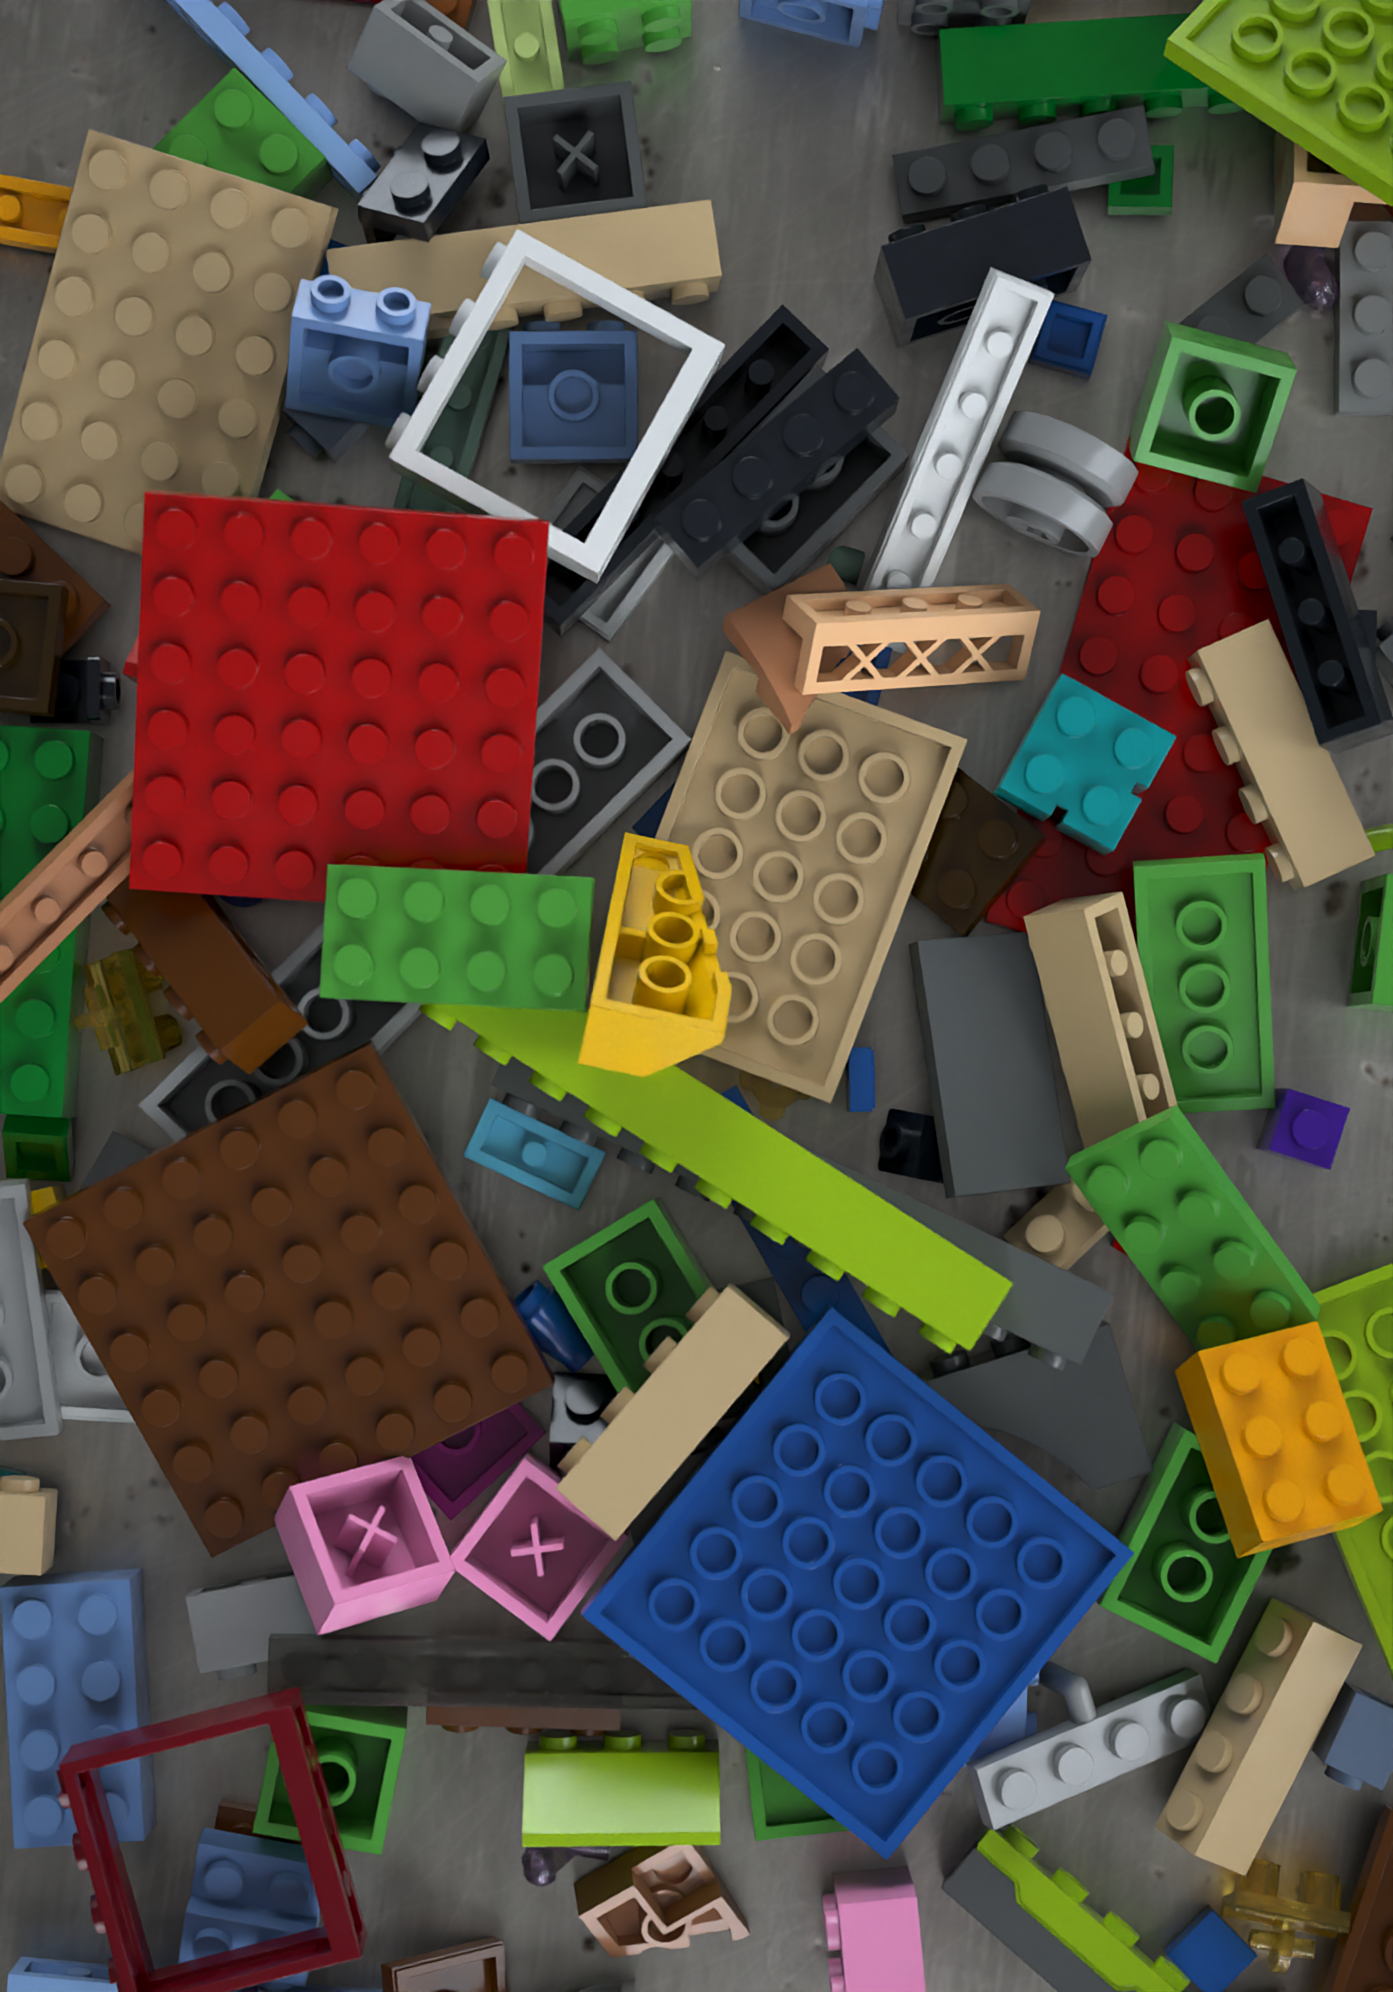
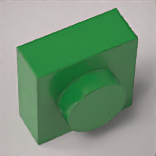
[1107,145,1174,215]
[2,1114,74,1182]

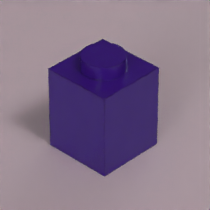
[1256,1088,1350,1170]

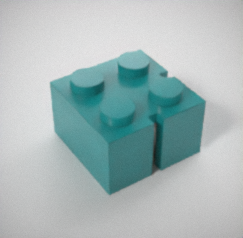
[992,673,1177,856]

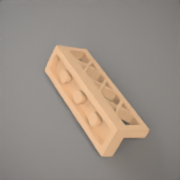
[782,583,1041,695]

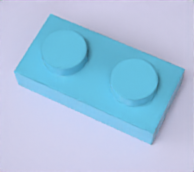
[463,1098,606,1211]

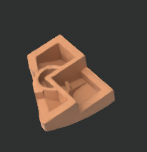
[722,563,850,734]
[573,1845,750,1958]

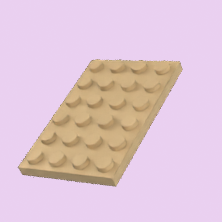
[0,129,338,555]
[655,651,968,1103]

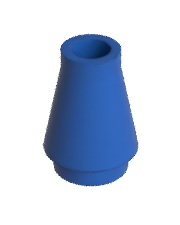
[514,1280,594,1373]

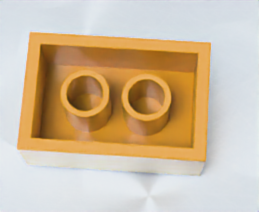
[1175,1321,1383,1558]

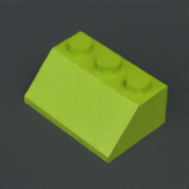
[522,1729,721,1847]

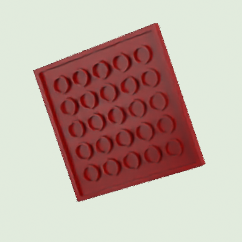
[129,490,550,902]

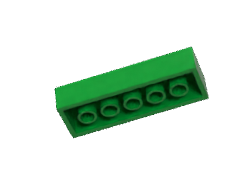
[0,725,104,1118]

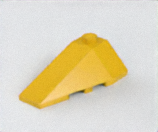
[578,832,732,1077]

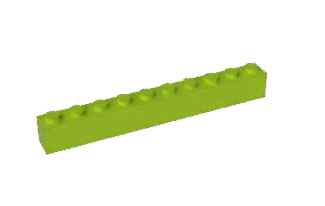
[418,1004,1014,1354]

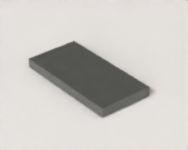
[908,932,1071,1199]

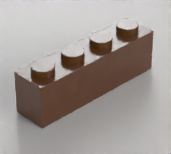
[101,874,309,1075]

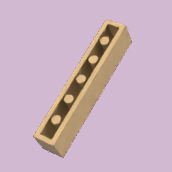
[326,199,722,339]

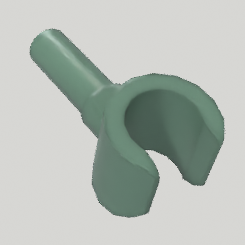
[827,545,865,585]

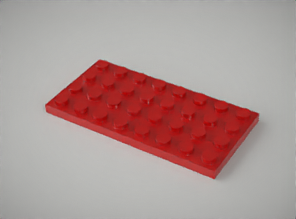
[983,436,1373,946]

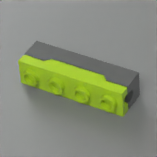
[941,1823,1190,1992]

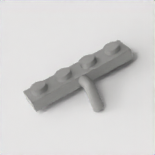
[966,1662,1212,1830]

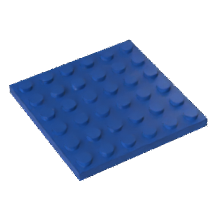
[581,1305,1134,1860]

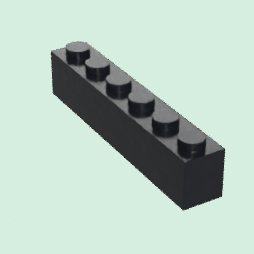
[543,304,829,637]

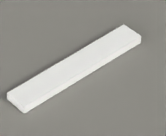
[857,268,1054,653]

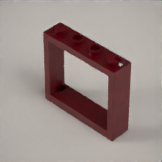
[56,1686,368,1992]

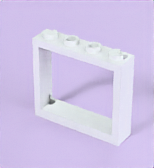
[385,229,725,584]

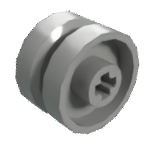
[972,410,1139,557]

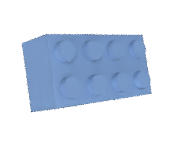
[0,1568,157,1849]

